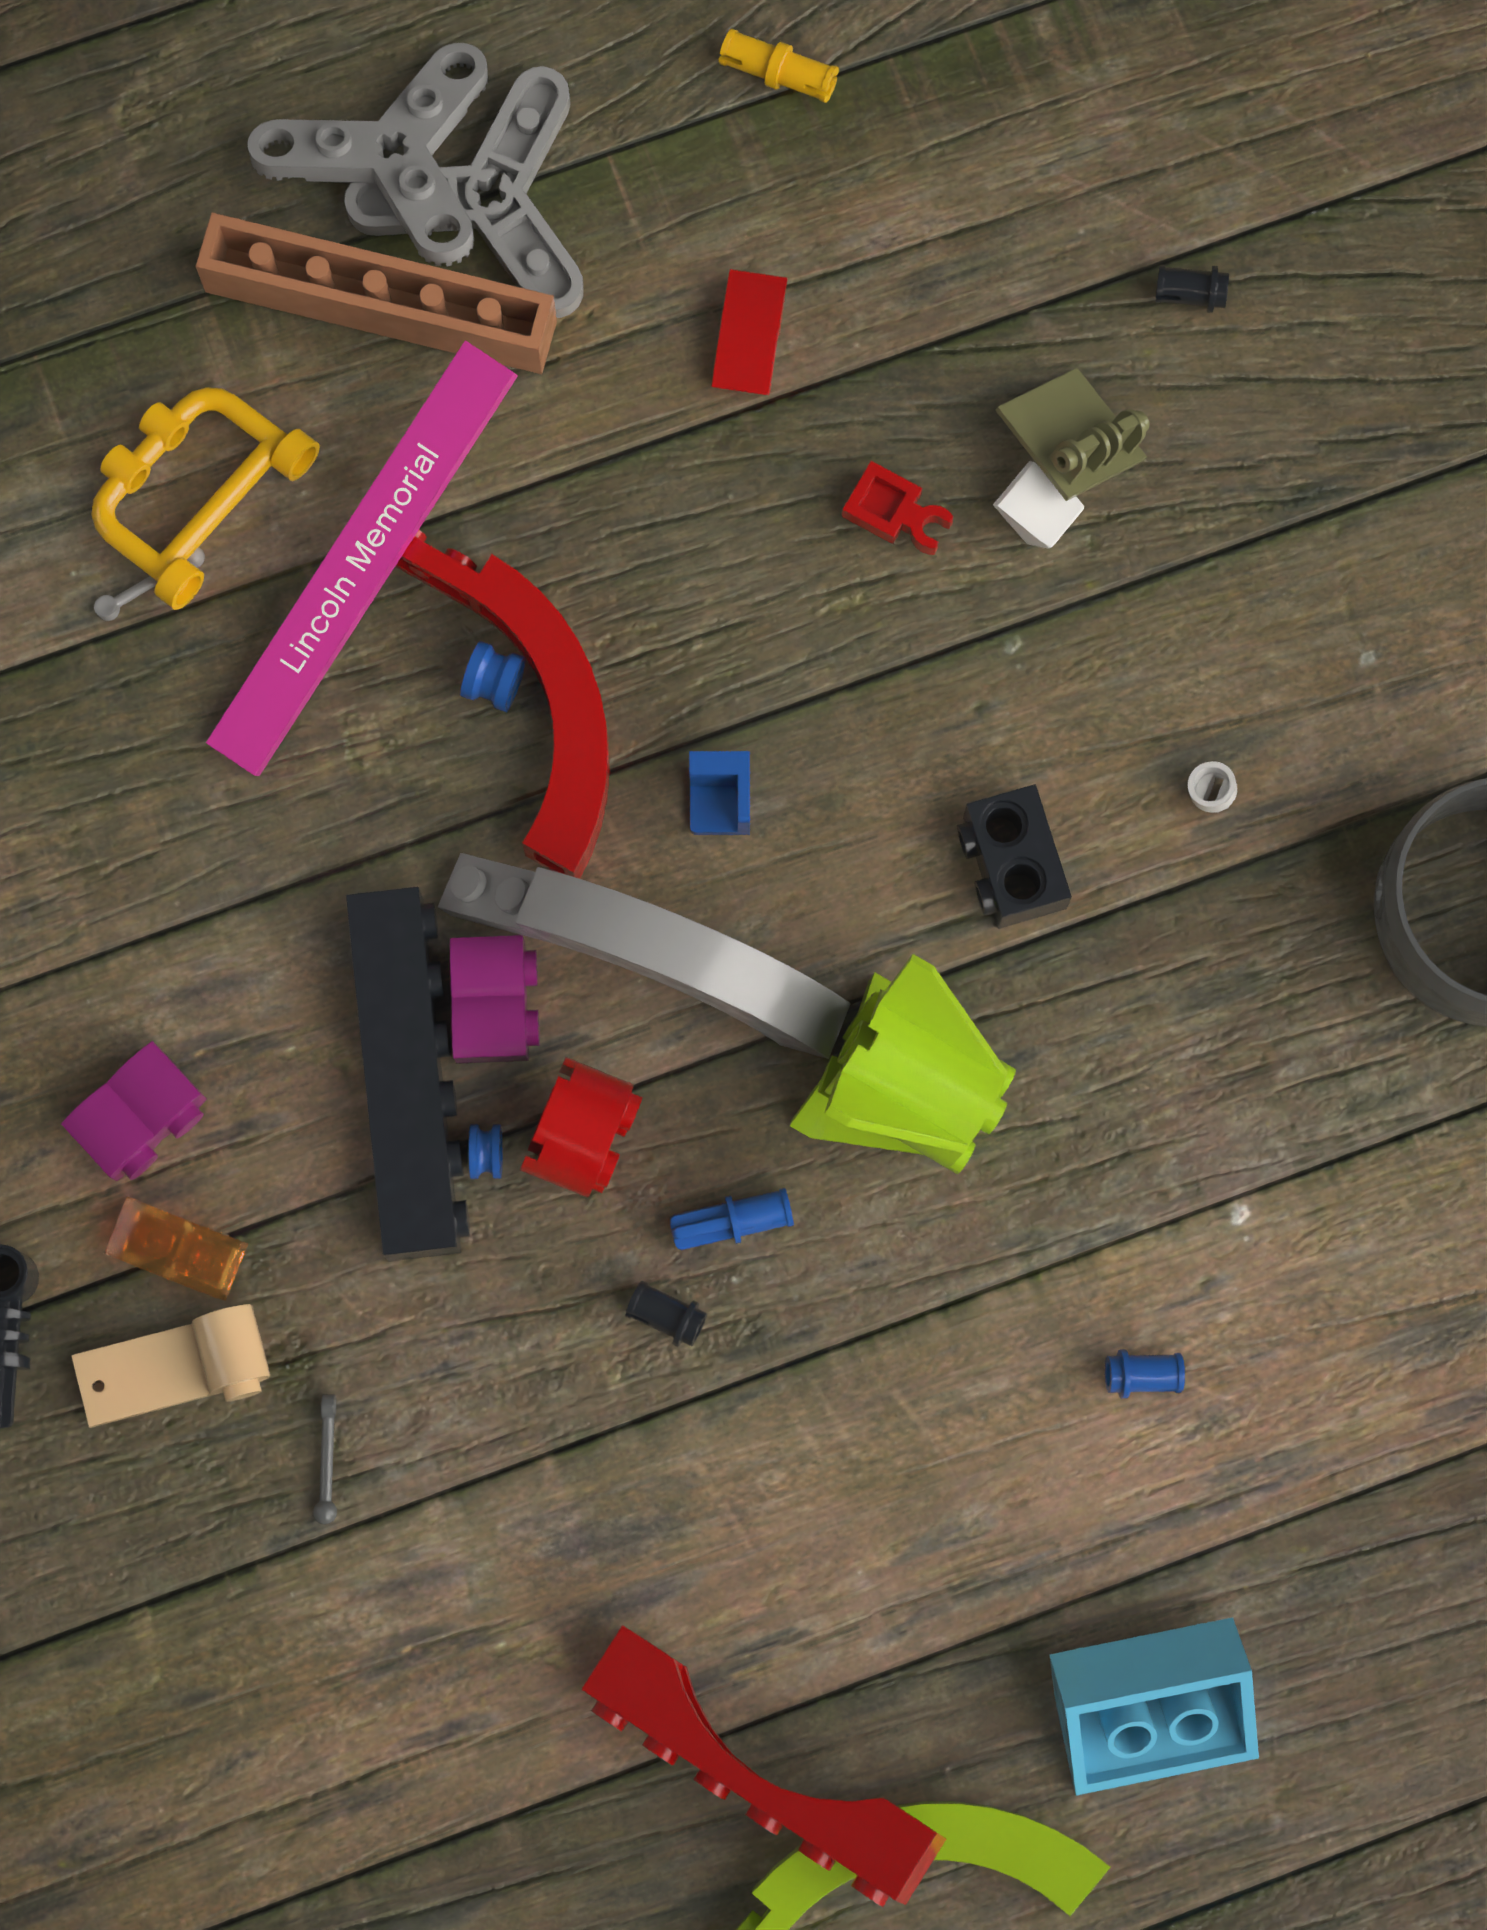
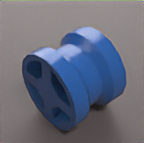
[460,641,526,713]

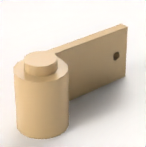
[71,1304,270,1428]

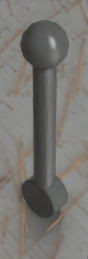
[313,1394,337,1525]

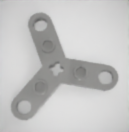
[248,43,488,267]

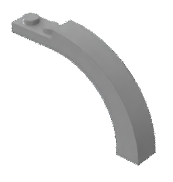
[438,853,851,1059]

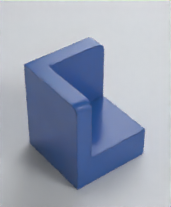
[689,751,750,835]

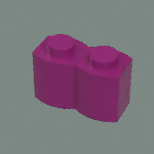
[450,935,540,1064]
[61,1041,207,1181]

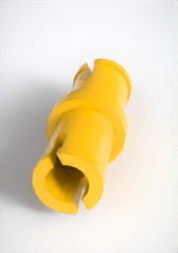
[719,29,839,103]

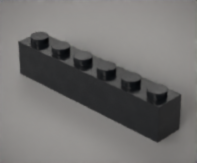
[346,886,470,1262]

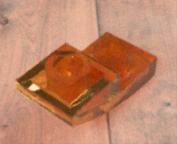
[104,1196,248,1301]

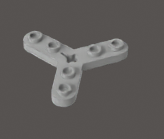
[344,66,583,318]

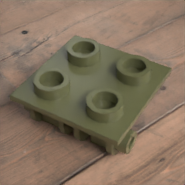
[996,368,1149,501]

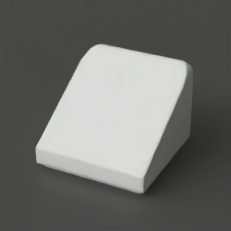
[993,461,1085,549]

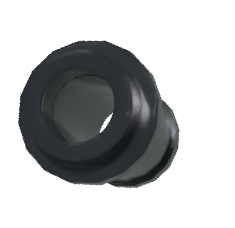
[1155,265,1229,313]
[625,1281,708,1347]

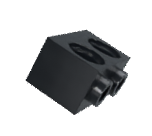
[957,784,1072,929]

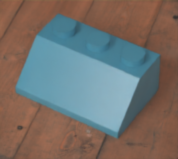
[1049,1617,1259,1796]

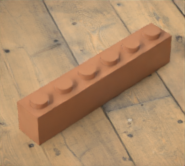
[196,213,557,374]

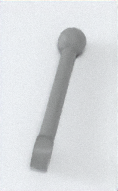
[94,547,205,621]

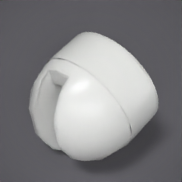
[1188,761,1237,813]

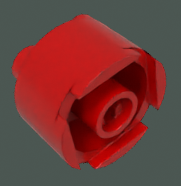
[519,1057,643,1198]

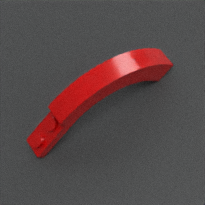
[395,530,610,879]

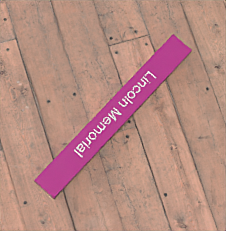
[206,340,518,776]

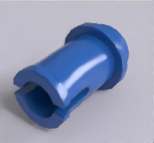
[1105,1349,1185,1399]

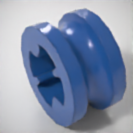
[469,1124,503,1179]

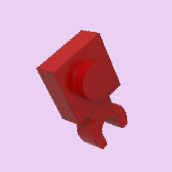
[842,461,953,555]

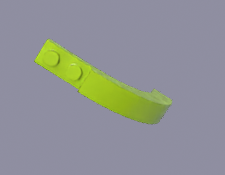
[735,1801,1111,1930]

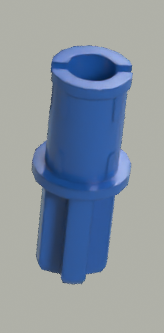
[670,1188,794,1250]

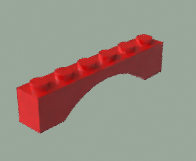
[581,1625,946,1907]

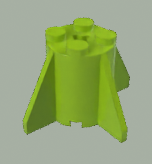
[790,954,1016,1174]

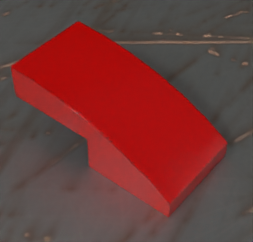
[711,269,788,395]

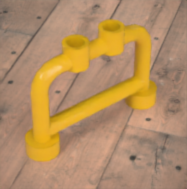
[91,387,320,610]

